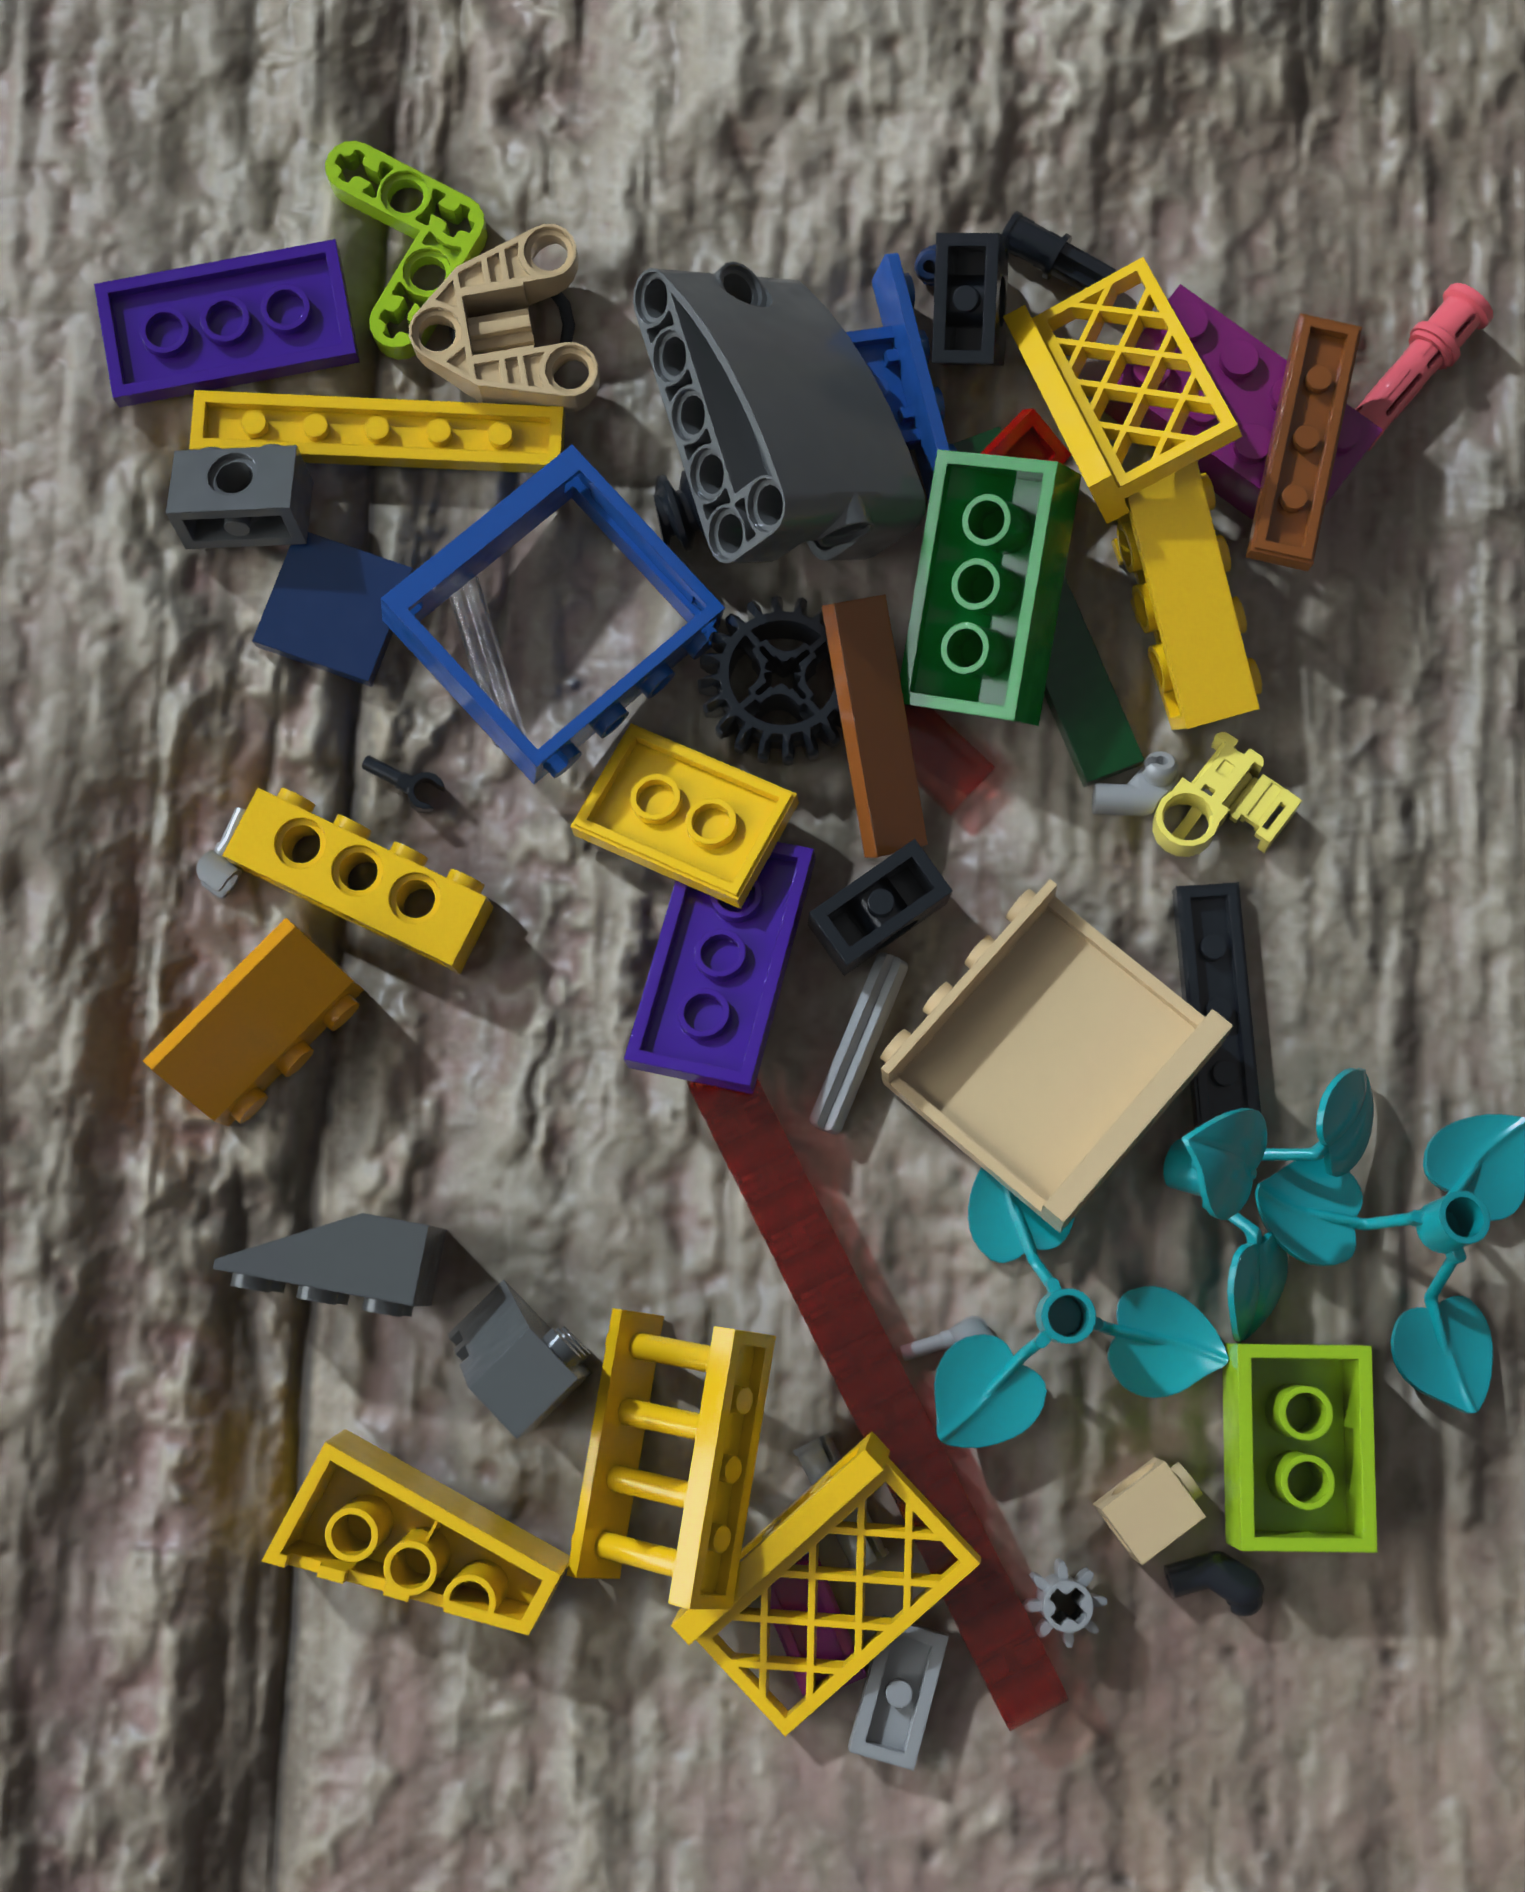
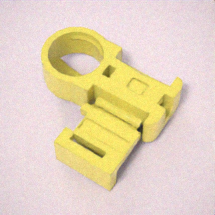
[1152,732,1302,857]

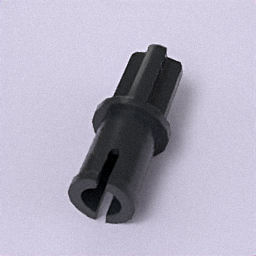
[1002,211,1116,291]

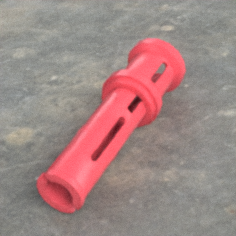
[1355,283,1494,451]

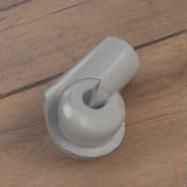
[1092,751,1179,816]

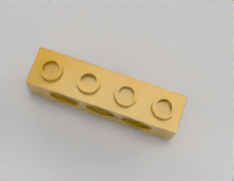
[222,788,494,975]

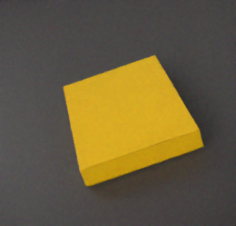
[570,723,799,909]

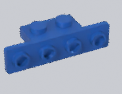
[846,253,957,503]

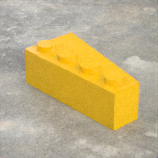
[1112,461,1262,730]
[261,1429,570,1636]

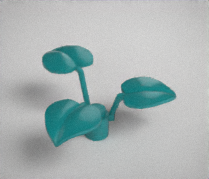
[1163,1068,1374,1343]
[1255,1114,1525,1414]
[934,1167,1229,1448]

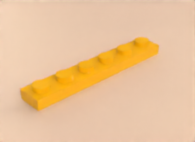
[189,390,566,473]

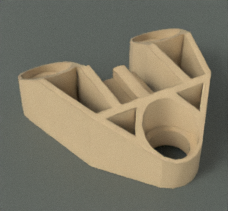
[409,224,600,413]

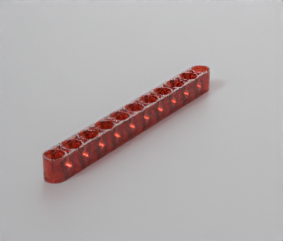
[686,1078,1069,1731]

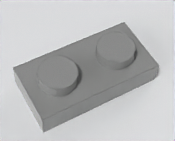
[848,1615,949,1771]

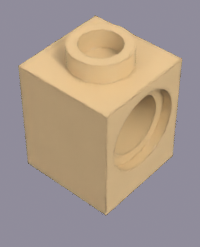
[1092,1457,1206,1565]

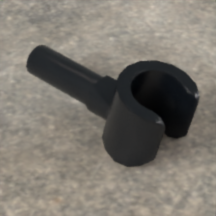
[362,755,445,813]

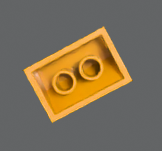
[143,918,364,1126]

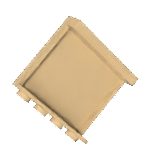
[880,879,1233,1233]

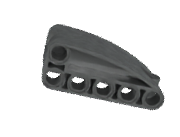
[633,261,926,564]

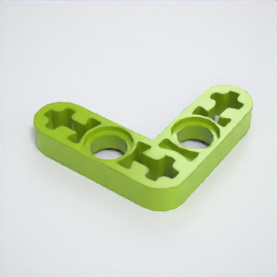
[325,141,488,360]

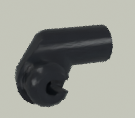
[1164,1551,1264,1617]

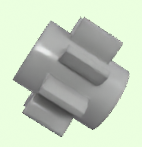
[1021,1558,1108,1648]

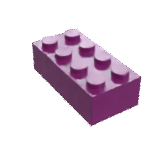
[1104,284,1383,520]

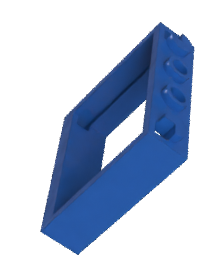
[381,444,725,785]

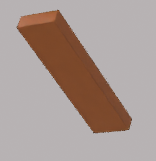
[1245,313,1362,572]
[821,594,928,858]

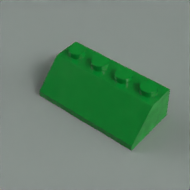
[900,449,1082,726]

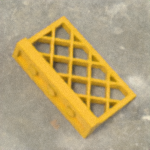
[1003,257,1242,524]
[671,1431,981,1737]

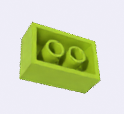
[1222,1343,1378,1553]

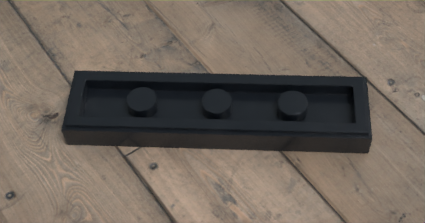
[1172,882,1261,1129]

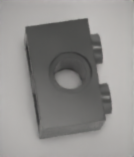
[166,444,313,549]

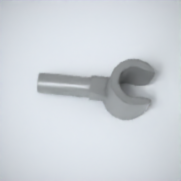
[197,807,246,899]
[900,1316,994,1361]

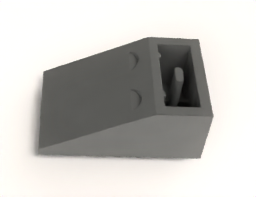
[213,1213,447,1317]

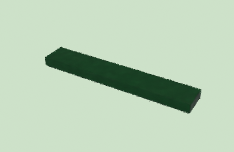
[953,426,1144,787]

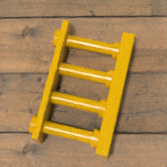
[566,1308,776,1609]

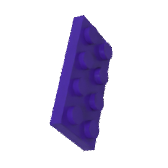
[94,239,360,408]
[624,842,816,1094]

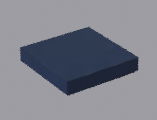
[252,532,414,687]

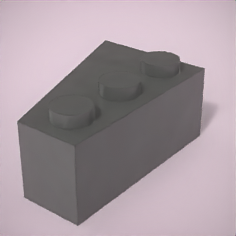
[448,1280,593,1439]

